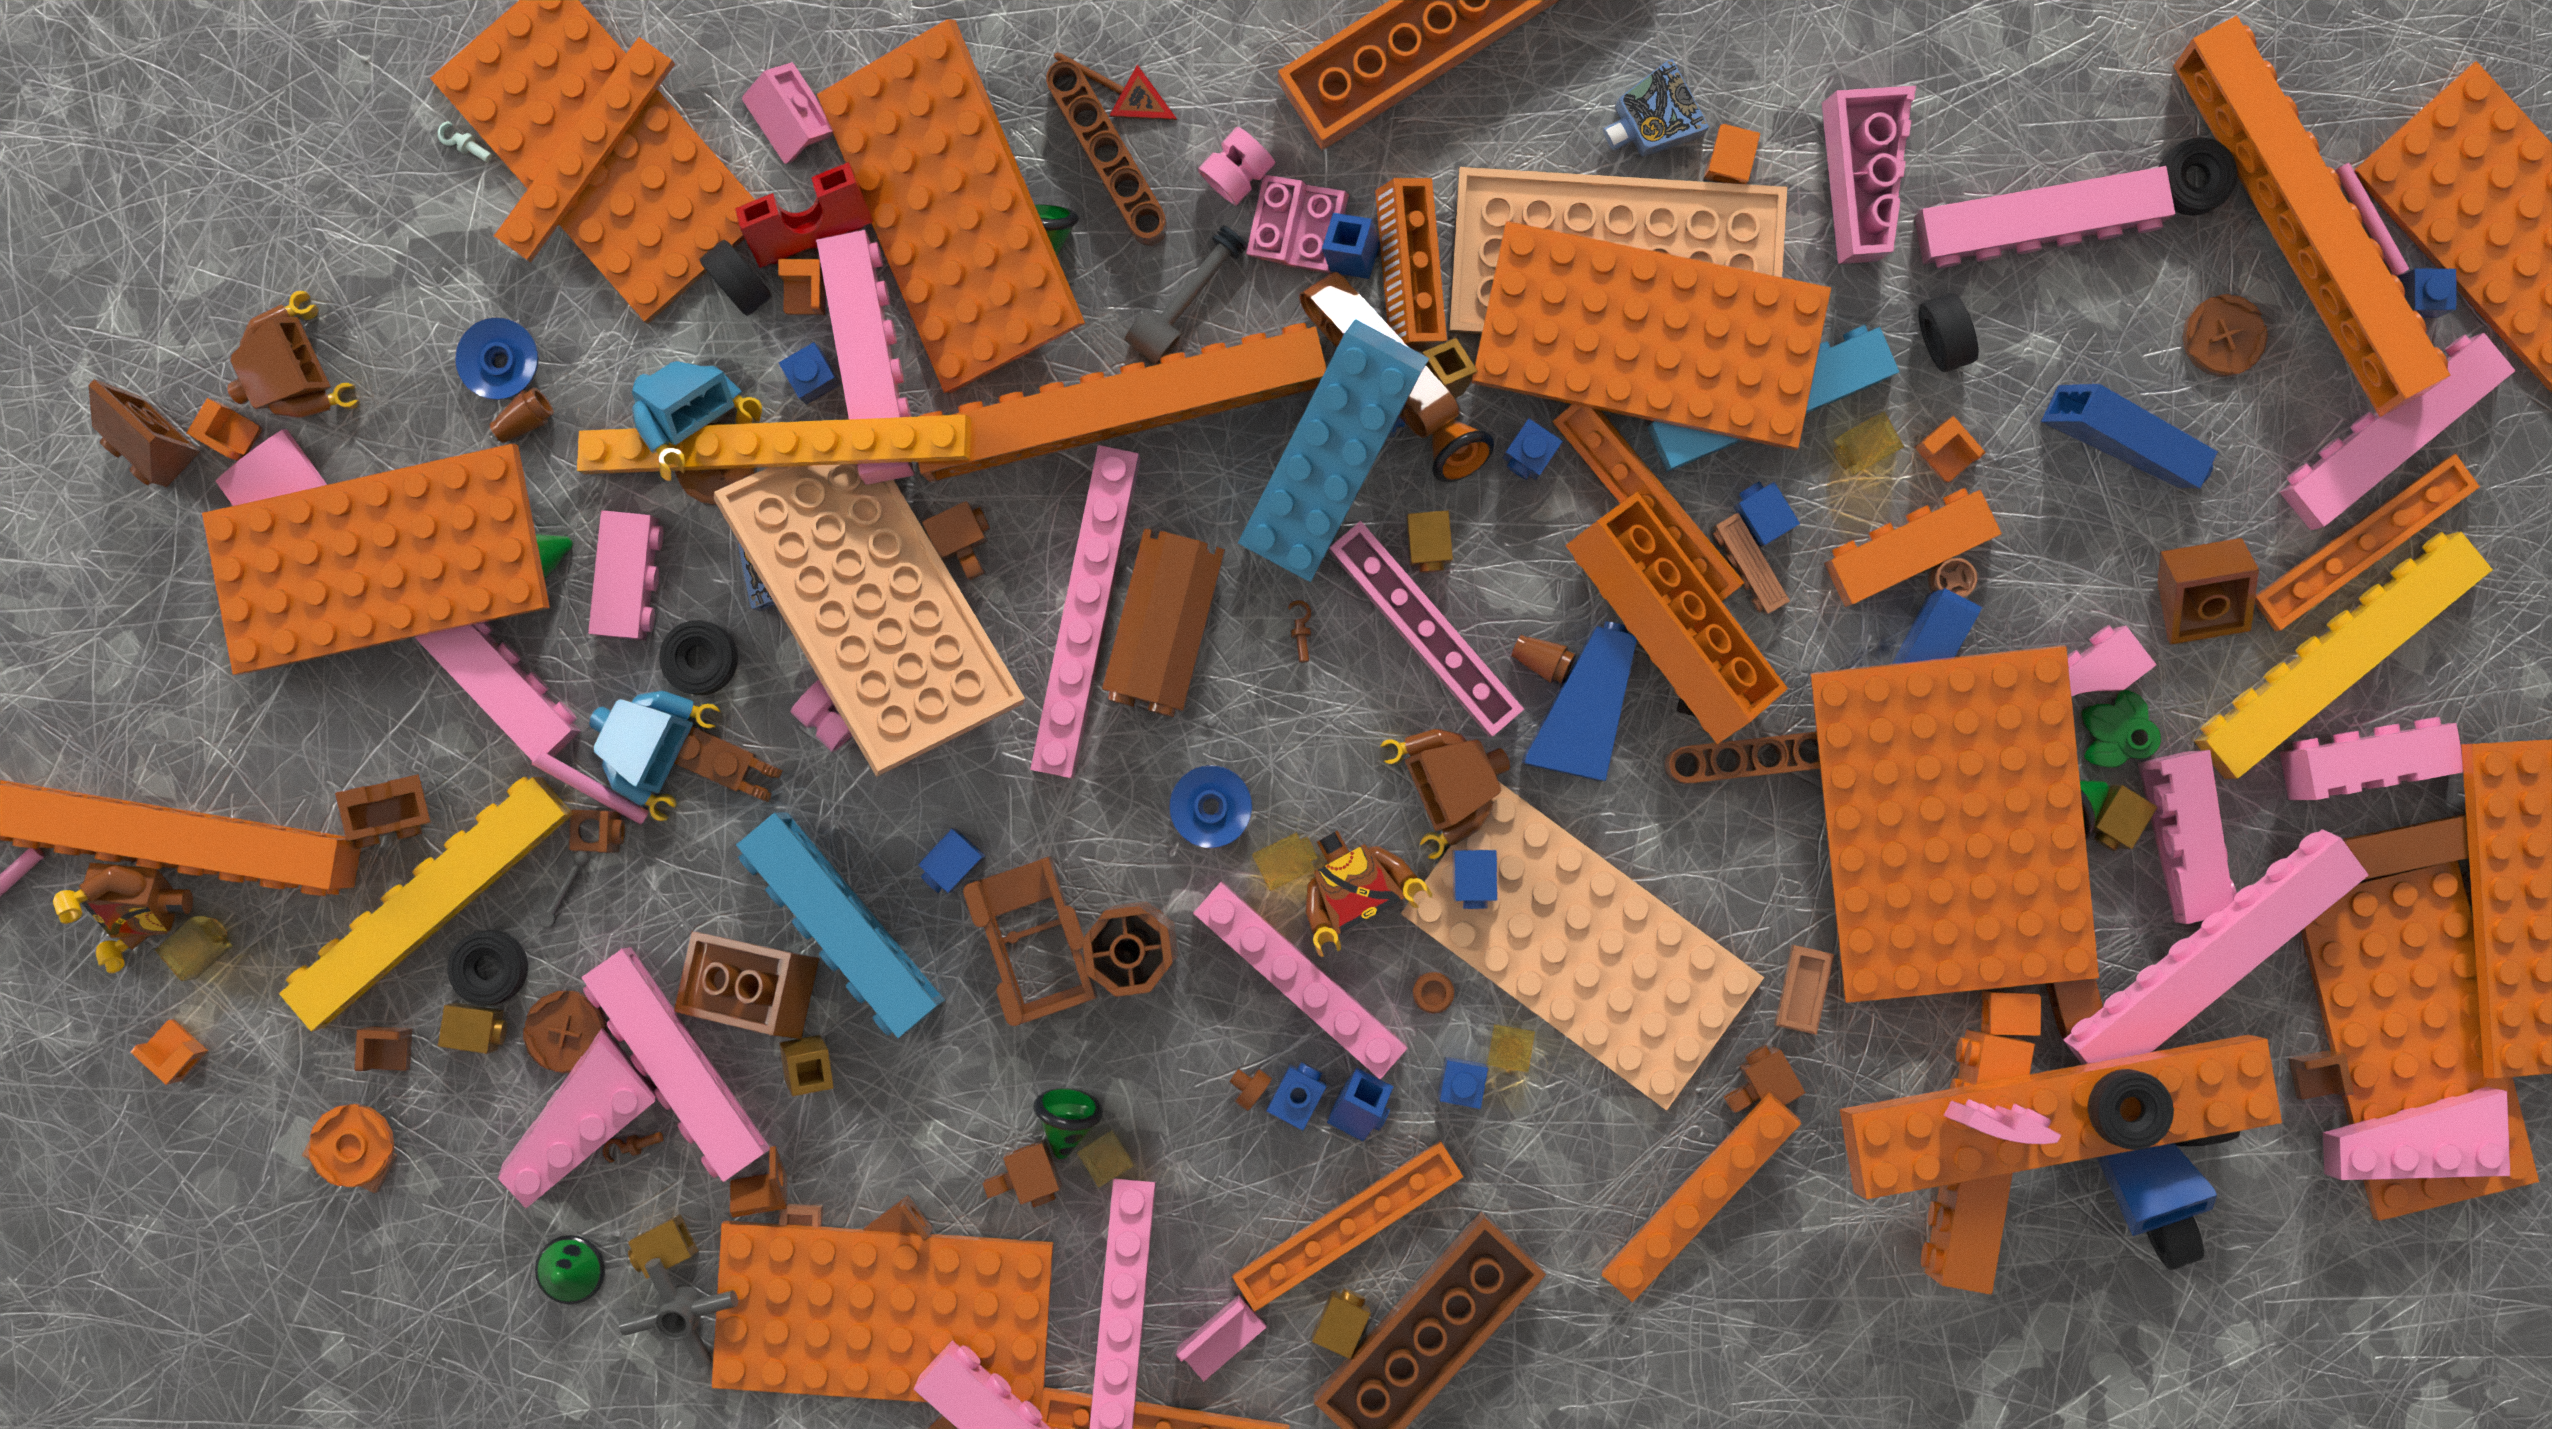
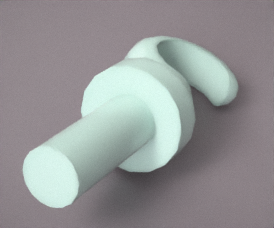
[437,121,492,163]

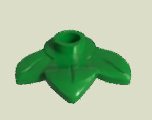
[2081,689,2161,768]

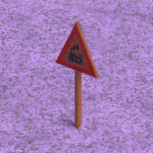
[1054,52,1177,120]

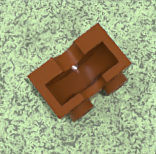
[335,774,430,849]

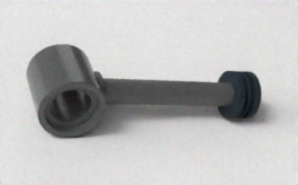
[1124,225,1248,365]

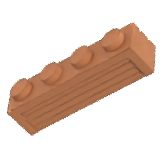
[1712,513,1790,615]

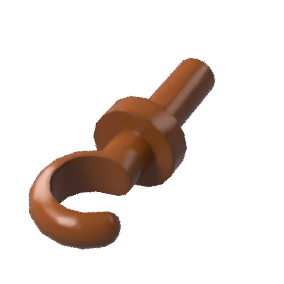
[1288,600,1311,663]
[603,1132,664,1163]

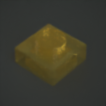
[1486,1023,1535,1072]
[1077,1129,1134,1188]

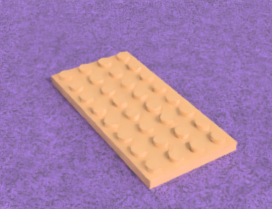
[1449,167,1787,334]
[714,464,1025,777]
[1400,781,1764,1110]

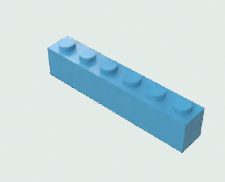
[1647,325,1899,473]

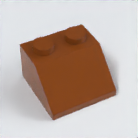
[2157,538,2259,645]

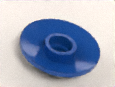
[455,317,539,400]
[1169,765,1252,848]

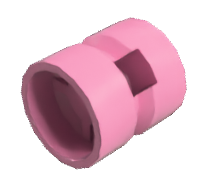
[1198,127,1275,206]
[790,680,852,752]

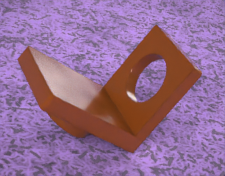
[569,810,625,853]
[730,1146,787,1217]
[863,1195,933,1241]

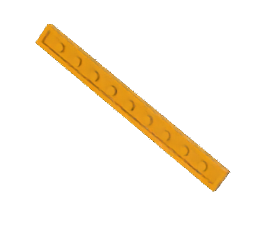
[577,415,971,474]

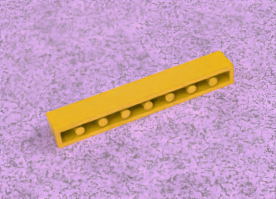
[2194,531,2493,779]
[279,776,573,1031]

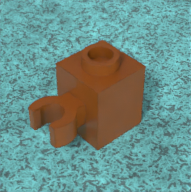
[922,501,990,580]
[1723,1045,1806,1113]
[982,1139,1062,1207]

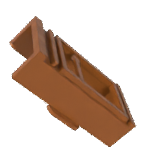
[963,856,1098,1026]

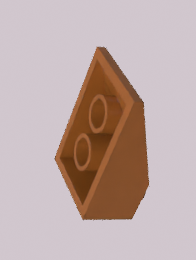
[88,379,200,487]
[674,931,819,1039]

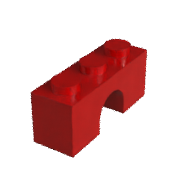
[735,162,874,268]

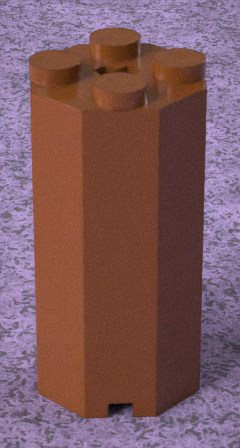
[1102,528,1225,717]
[1082,901,1179,997]

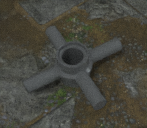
[619,1258,738,1368]

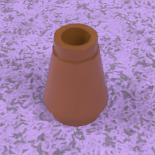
[489,388,554,443]
[1511,634,1576,684]

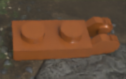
[674,726,783,802]

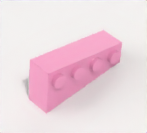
[1822,86,1916,264]
[2280,717,2463,800]
[2138,750,2237,924]
[498,1028,657,1208]
[2323,1087,2510,1180]

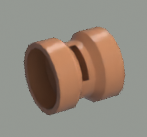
[1928,558,1978,598]

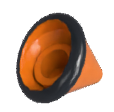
[1432,419,1494,482]

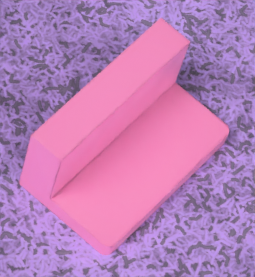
[742,62,833,164]
[1176,1294,1267,1382]

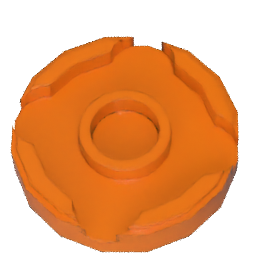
[308,1104,394,1187]

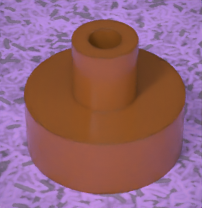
[1229,1068,1272,1111]

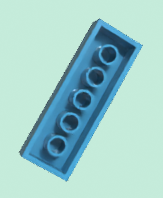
[1238,319,1429,582]
[736,812,946,1038]

